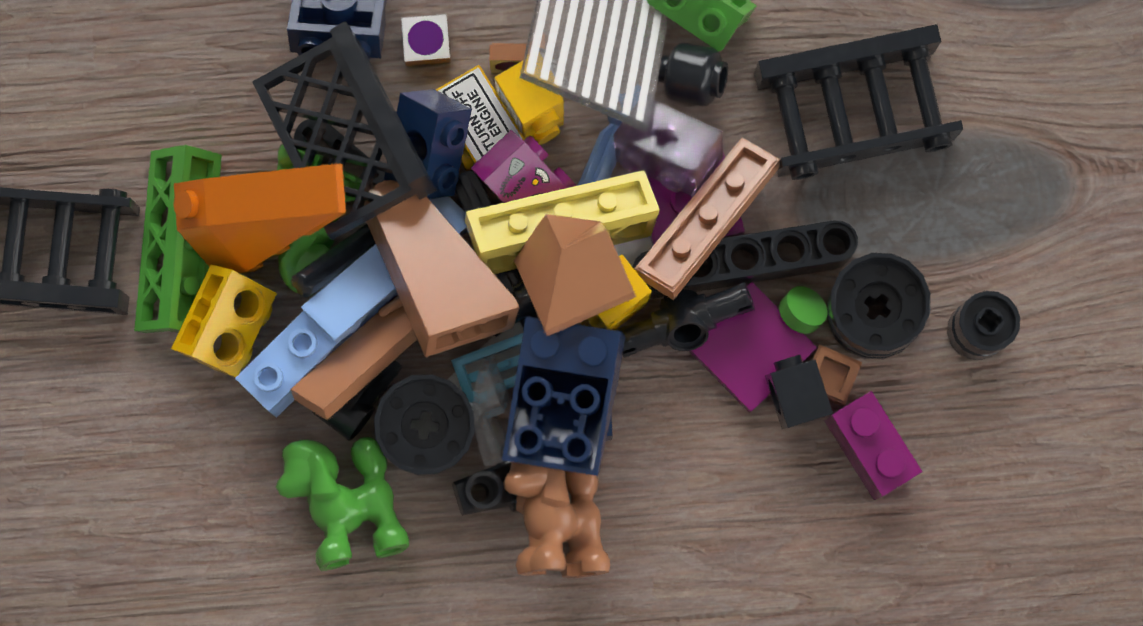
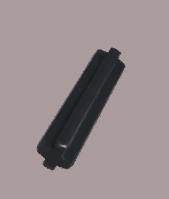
[291,224,376,298]

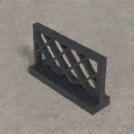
[252,21,437,240]

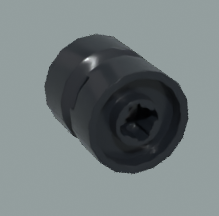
[947,291,1021,360]

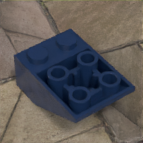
[502,317,625,476]

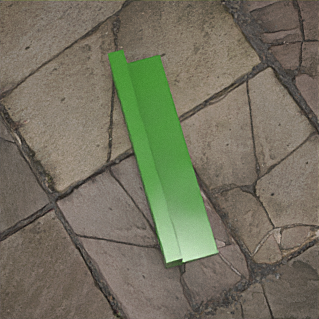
[134,145,222,333]

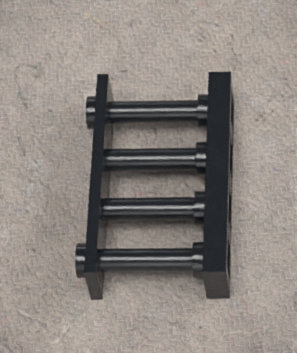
[754,24,963,180]
[0,187,140,315]

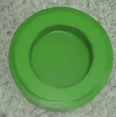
[779,286,828,334]

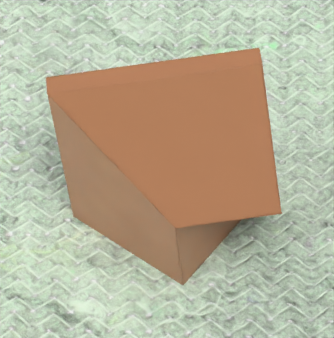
[514,214,636,337]

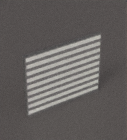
[519,0,668,131]

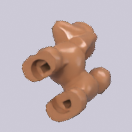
[504,462,610,578]

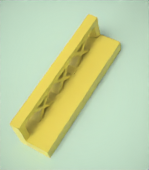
[465,170,660,274]

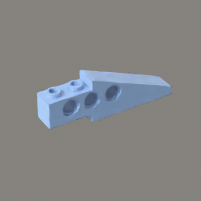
[235,196,468,418]

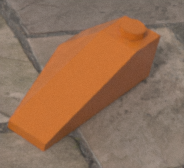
[174,164,346,274]

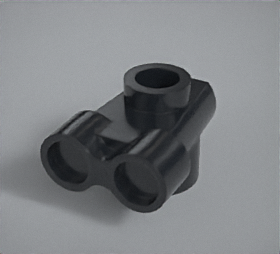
[452,456,517,516]

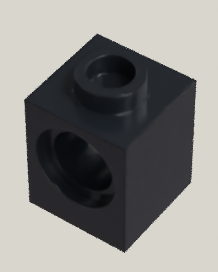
[765,354,833,429]

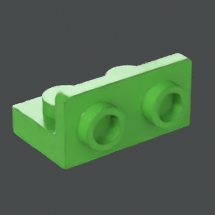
[647,0,757,51]

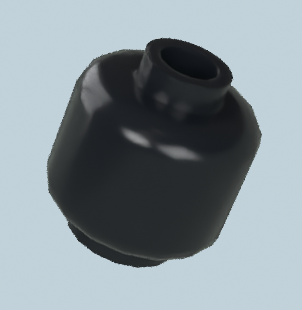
[658,43,728,107]

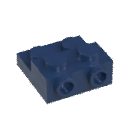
[287,0,387,59]

